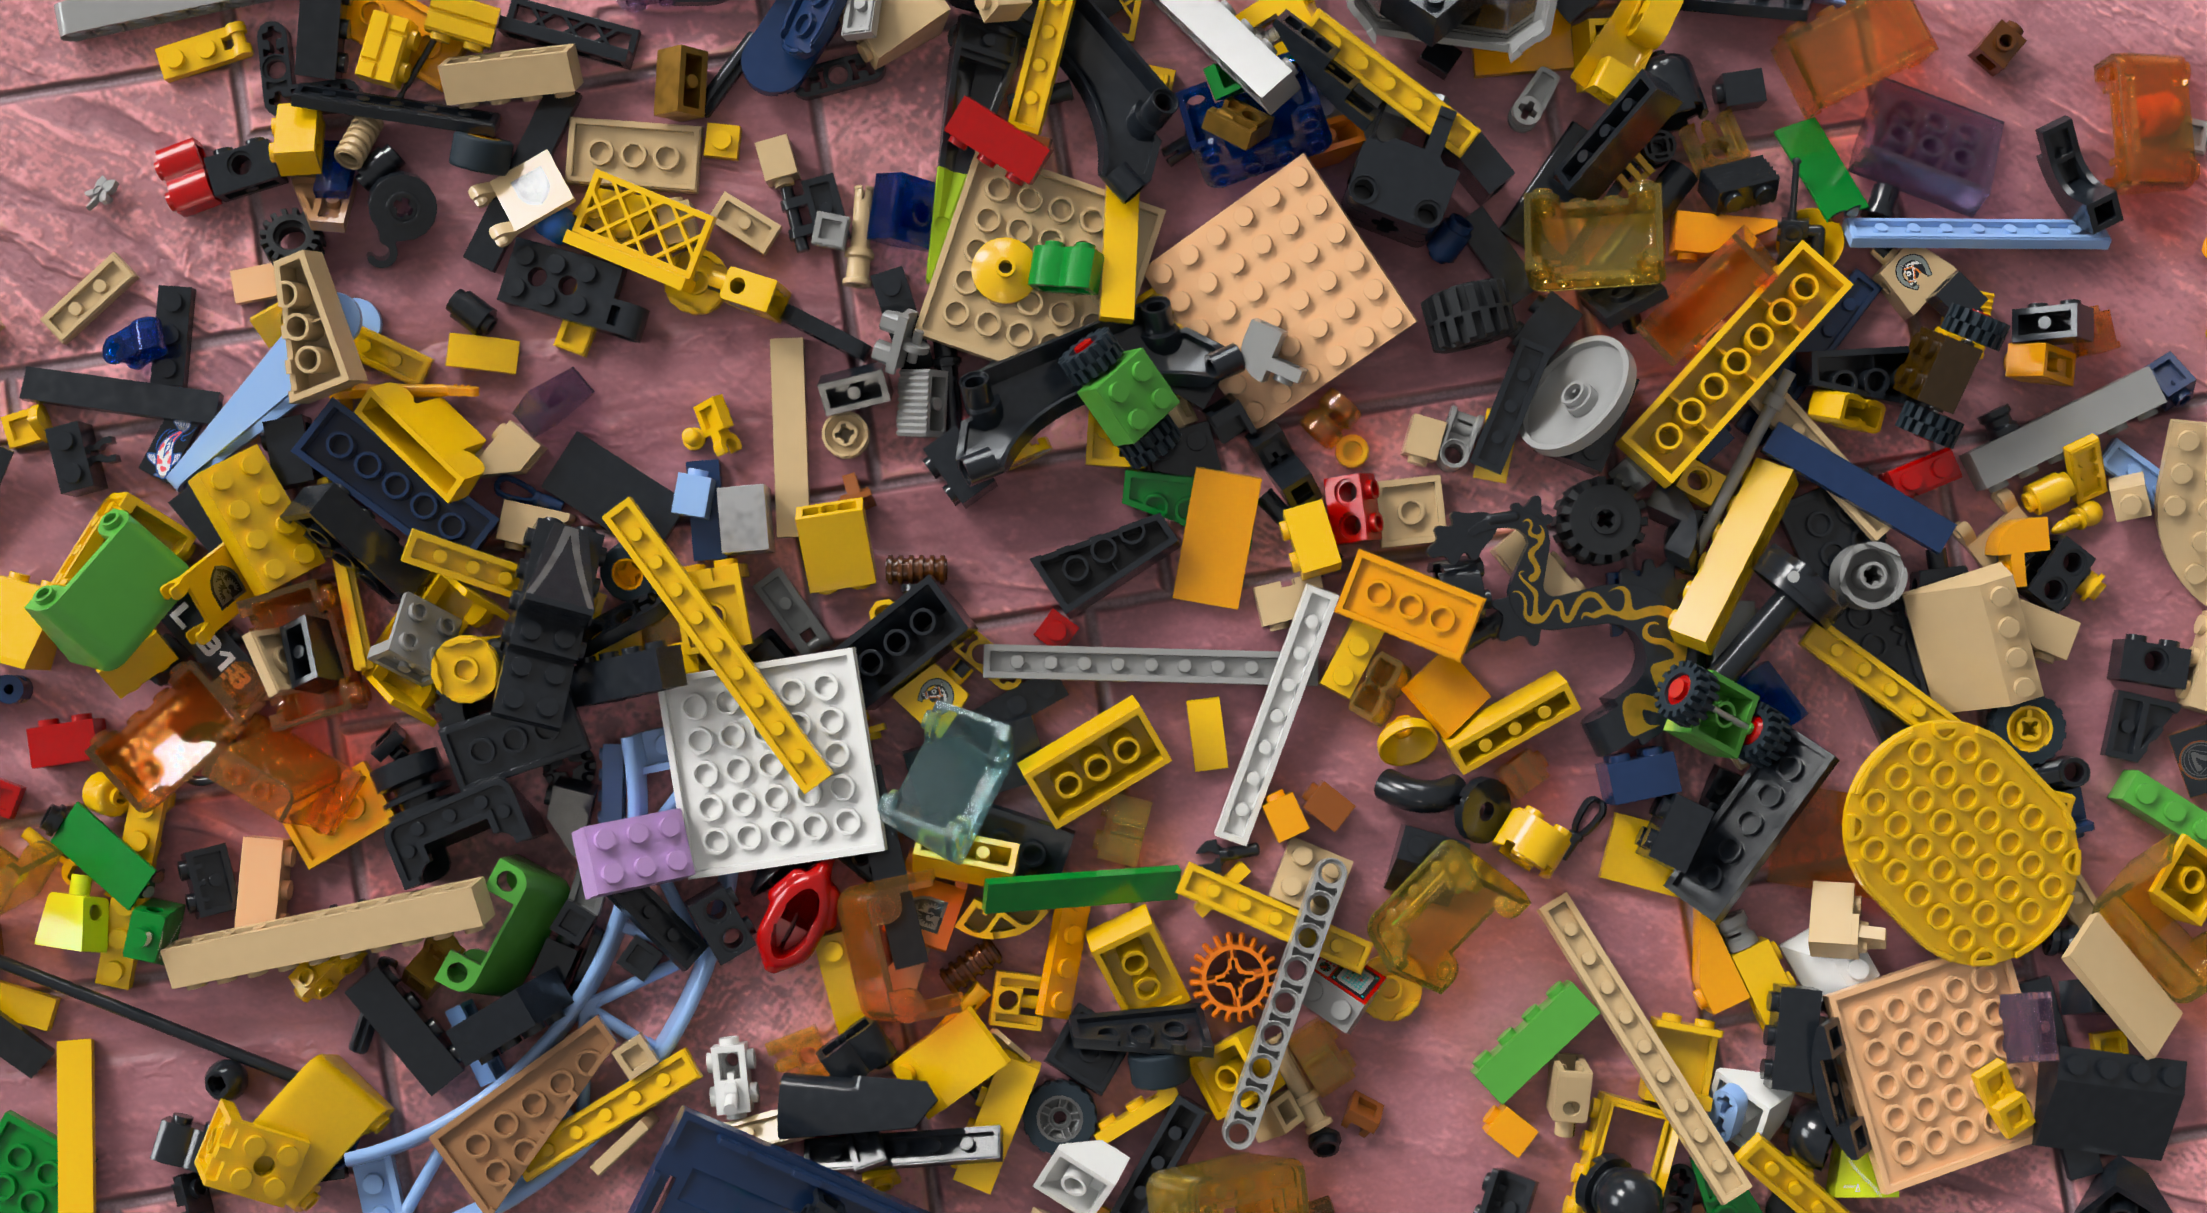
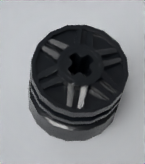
[369,747,456,824]

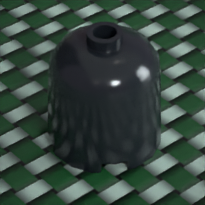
[1644,50,1709,133]

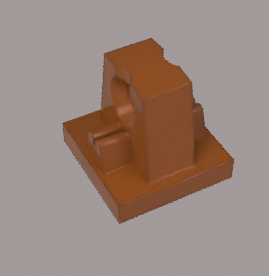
[838,472,877,510]

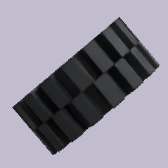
[259,208,326,265]

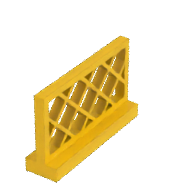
[562,169,717,294]

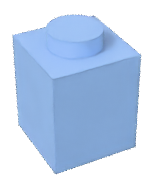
[671,468,716,520]

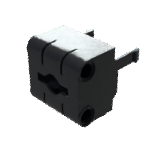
[1340,101,1460,248]

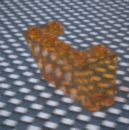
[84,660,250,813]

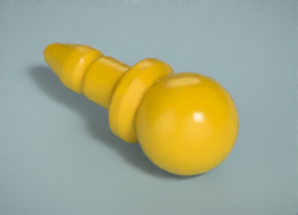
[2051,500,2103,534]

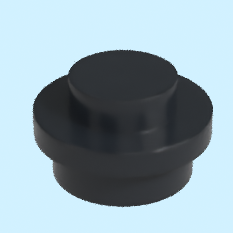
[39,804,68,837]
[1308,1127,1342,1158]

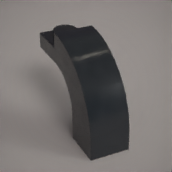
[2035,115,2124,234]

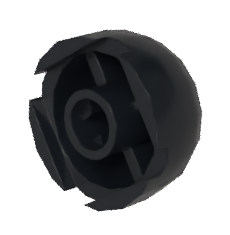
[1782,1101,1834,1172]

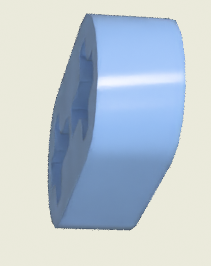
[1708,1083,1748,1142]

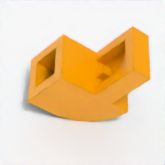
[1985,517,2050,588]

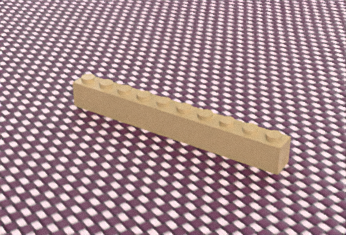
[160,876,496,990]

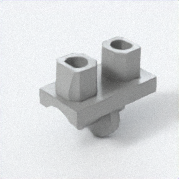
[871,308,930,375]

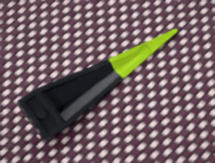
[926,13,1024,284]

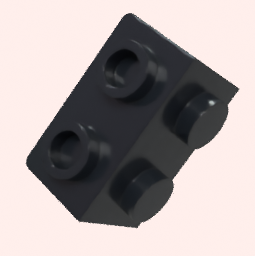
[1473,1168,1539,1213]

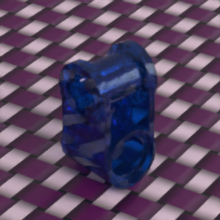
[102,316,168,370]

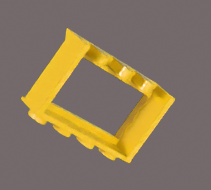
[1562,1090,1679,1213]

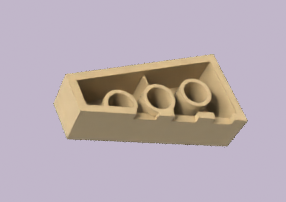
[273,250,368,404]

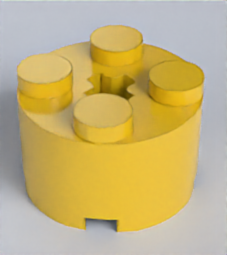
[1492,805,1573,879]

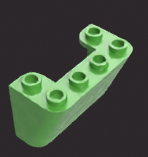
[434,854,570,997]

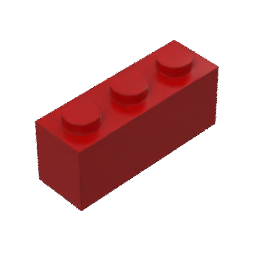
[944,95,1054,187]

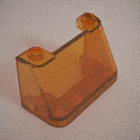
[2094,52,2200,195]

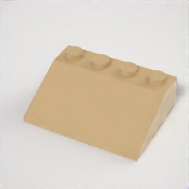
[1902,562,2044,713]

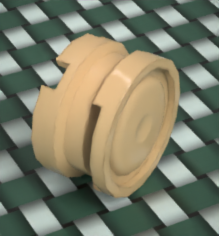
[822,411,870,459]

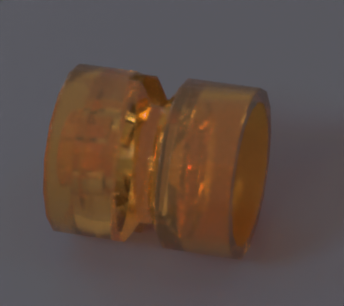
[1299,387,1362,451]

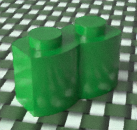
[1028,240,1105,295]

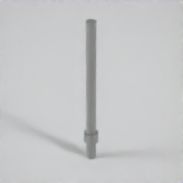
[1699,368,1796,554]

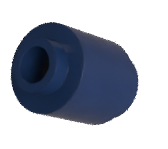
[1426,213,1473,264]

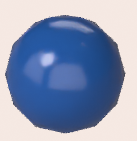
[534,207,576,245]

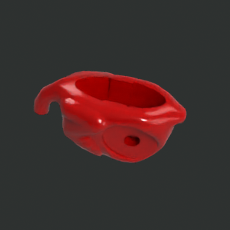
[756,858,841,974]

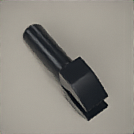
[1196,839,1260,874]

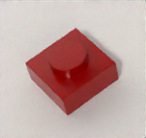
[1033,608,1080,646]
[0,777,27,819]

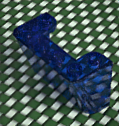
[1175,52,1333,188]

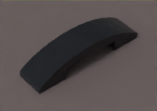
[1811,1017,1872,1160]

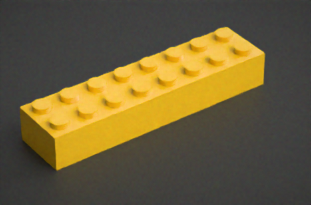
[1615,240,1854,489]

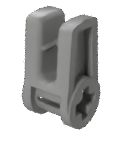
[1507,66,1560,133]

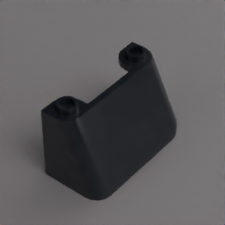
[384,778,549,890]

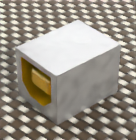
[717,484,775,556]

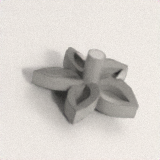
[84,175,119,211]

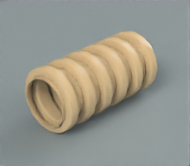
[334,116,384,170]

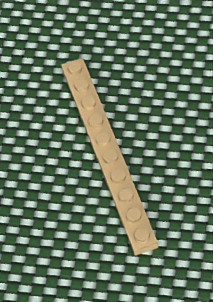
[1536,892,1753,1205]

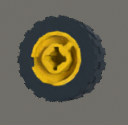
[1984,695,2067,766]

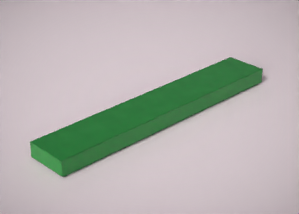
[982,865,1182,914]

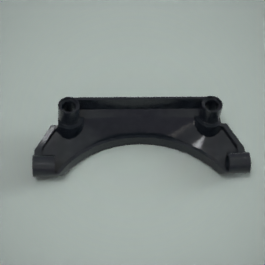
[947,0,1179,204]
[955,296,1245,487]

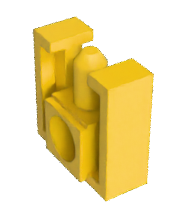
[988,969,1043,1032]

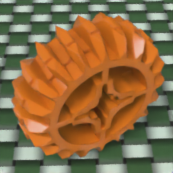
[1189,931,1278,1023]

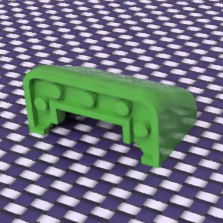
[24,508,189,671]

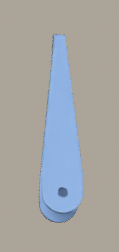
[166,292,383,492]

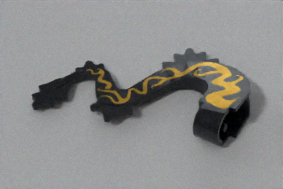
[1426,495,1697,757]

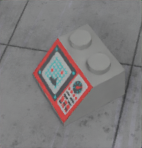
[1290,957,1387,1034]

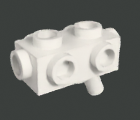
[706,1036,760,1120]

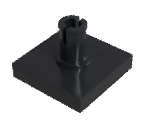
[1578,263,1669,335]

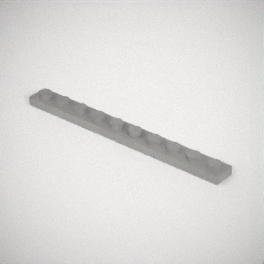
[983,644,1319,686]

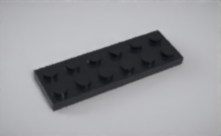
[1663,728,1840,925]

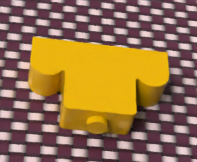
[354,382,486,504]

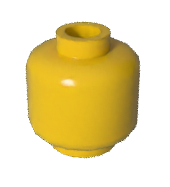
[82,771,134,817]

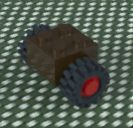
[1893,302,2011,449]

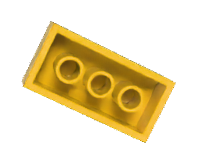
[188,444,326,599]
[1017,695,1172,830]

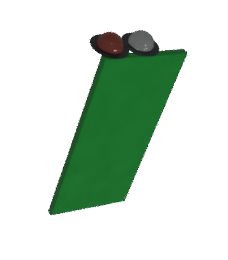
[1774,117,1869,223]
[50,802,165,911]

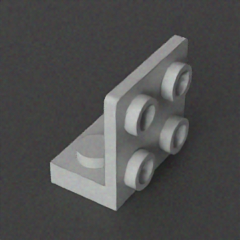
[367,591,462,687]

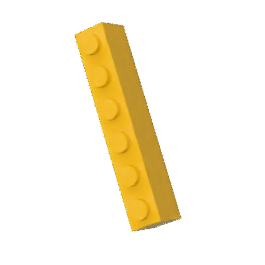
[1668,457,1799,655]

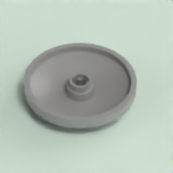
[1519,335,1637,457]

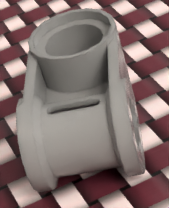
[1436,405,1484,473]

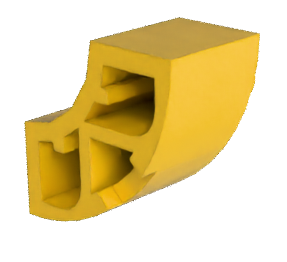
[954,896,1049,939]

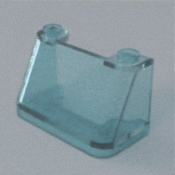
[877,699,1014,865]

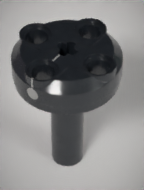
[1710,543,1850,683]

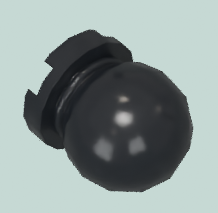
[1575,1153,1664,1213]

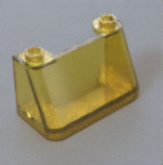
[1367,839,1532,994]

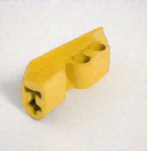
[1571,0,1684,106]

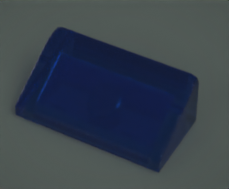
[1737,661,1808,726]

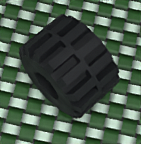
[1421,278,1518,354]
[1551,476,1648,566]

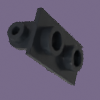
[171,1172,215,1213]

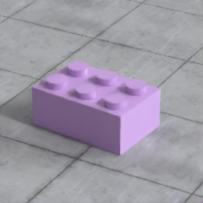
[571,808,695,900]

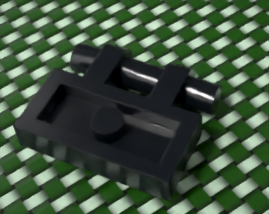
[780,173,851,253]

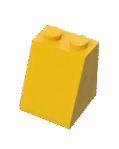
[0,571,57,671]

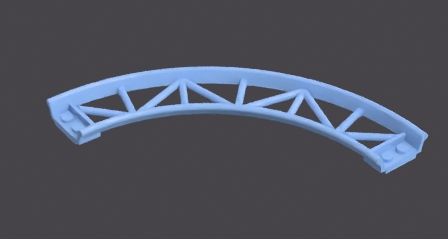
[344,727,739,1213]

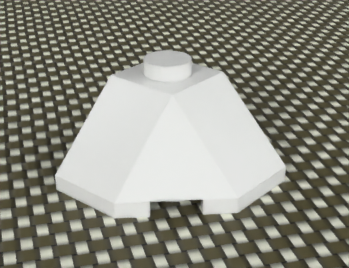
[1709,1067,1795,1148]

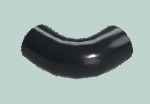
[1374,768,1467,814]

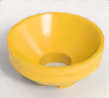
[1377,715,1438,766]

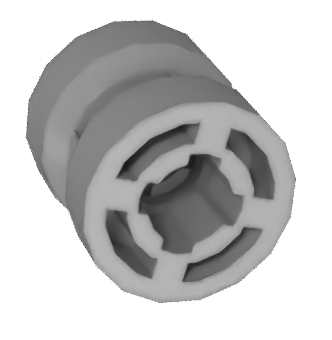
[1715,909,1759,954]

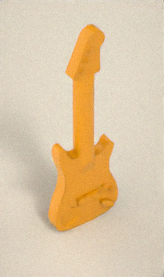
[329,383,480,412]

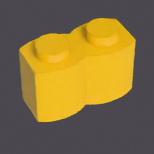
[1807,389,1886,434]

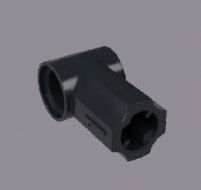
[2031,755,2090,790]

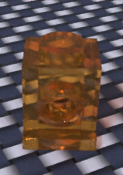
[2073,305,2121,359]

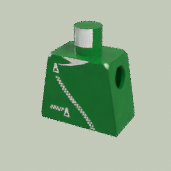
[123,897,186,966]

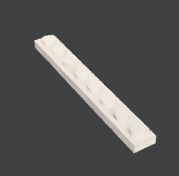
[1214,583,1339,846]

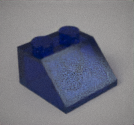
[866,172,936,252]

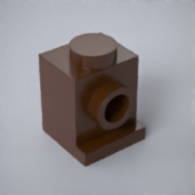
[1968,19,2027,76]

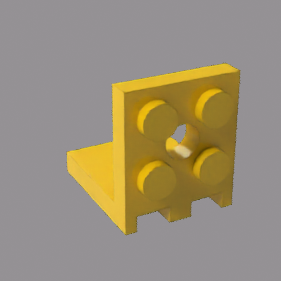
[679,558,754,656]
[194,1098,311,1208]

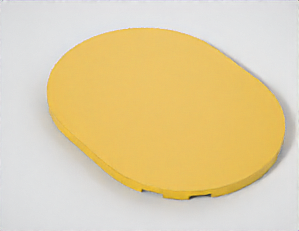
[1842,720,2082,967]

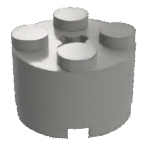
[1829,541,1908,611]

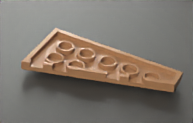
[429,1014,618,1213]

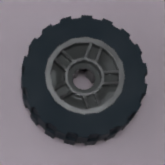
[1023,1078,1097,1155]

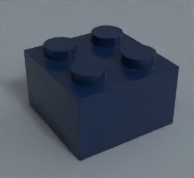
[1595,745,1682,805]

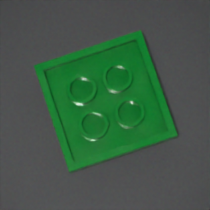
[0,1110,98,1213]

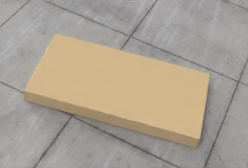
[565,117,704,194]
[2061,912,2183,1060]

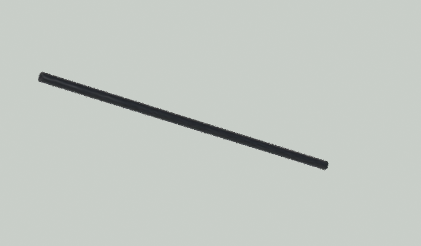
[0,954,299,1082]

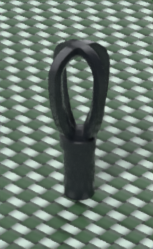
[1562,796,1607,861]

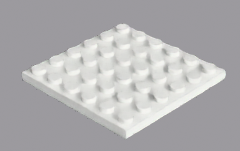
[658,647,888,880]

